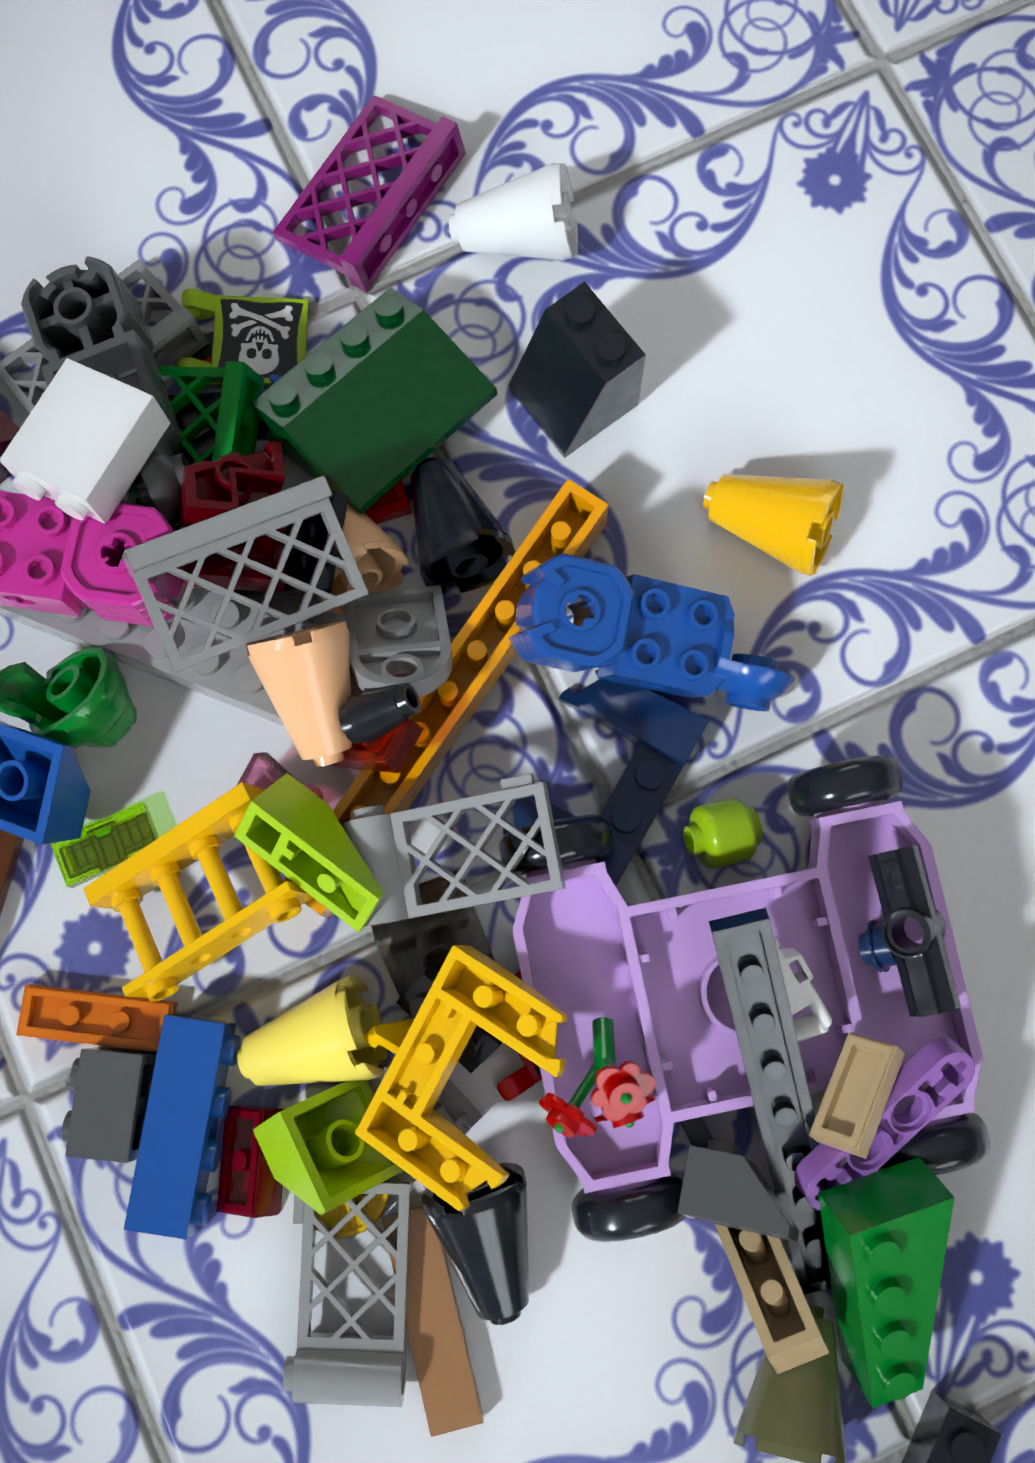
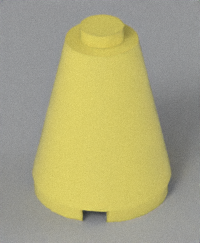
[237,975,388,1086]

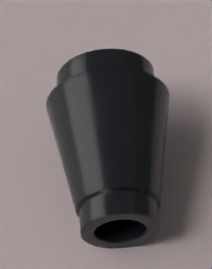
[338,683,421,745]

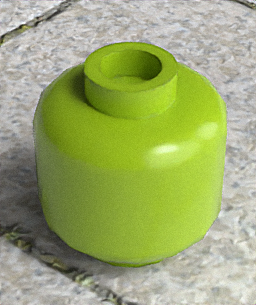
[683,798,762,868]

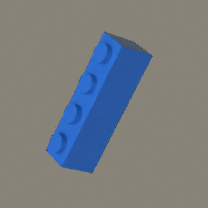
[123,1014,241,1240]

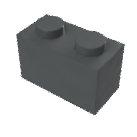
[62,1047,157,1163]

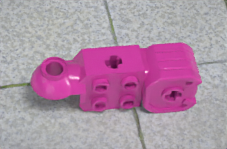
[0,491,182,627]

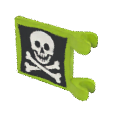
[177,289,309,387]

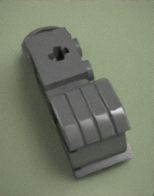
[21,256,190,527]

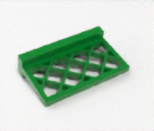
[127,361,265,531]

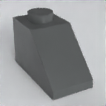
[678,1139,799,1242]

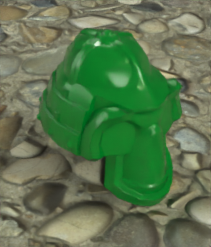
[0,647,137,748]

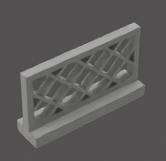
[0,259,209,414]
[122,476,369,673]

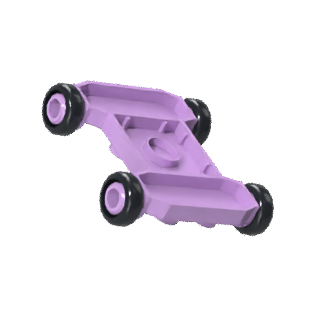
[499,755,990,1242]

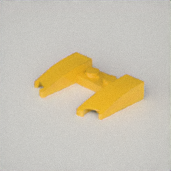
[354,945,567,1211]

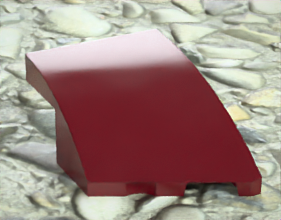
[180,441,286,593]

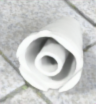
[449,163,578,261]

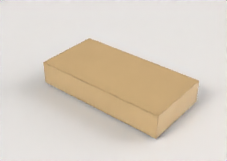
[809,1033,905,1159]

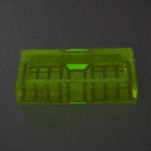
[50,802,159,888]

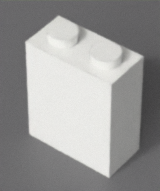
[0,358,170,524]

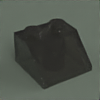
[371,869,496,997]

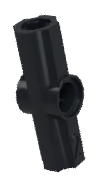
[868,844,961,1017]

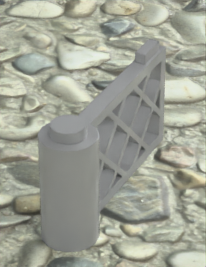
[343,773,566,927]
[283,1181,412,1407]

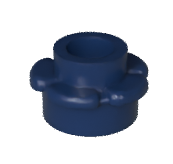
[858,920,896,972]

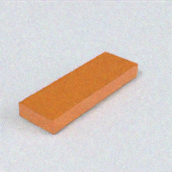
[16,984,178,1052]

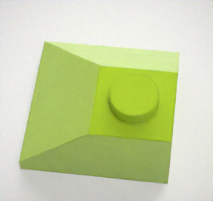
[253,1080,404,1215]

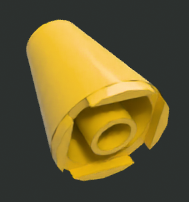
[703,474,845,576]

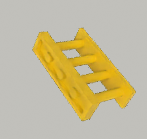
[83,782,313,1002]

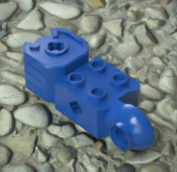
[509,553,795,712]

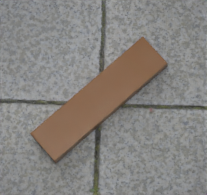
[382,1206,484,1437]

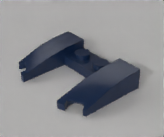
[503,669,709,886]

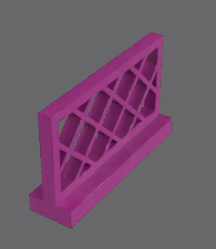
[273,95,466,292]

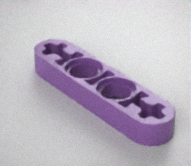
[794,1037,975,1210]

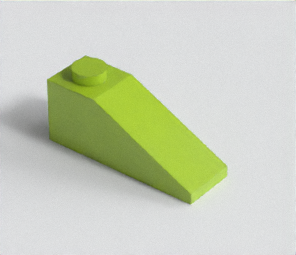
[234,773,385,933]

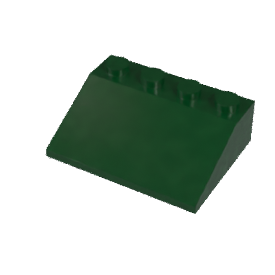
[251,287,498,514]

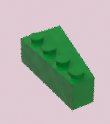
[818,1157,955,1408]

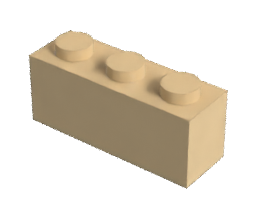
[715,1224,829,1374]

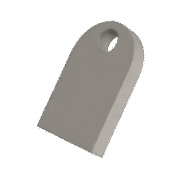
[344,585,453,697]

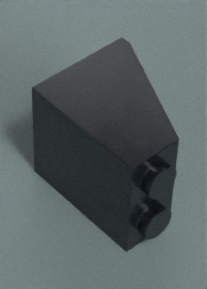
[508,282,646,458]

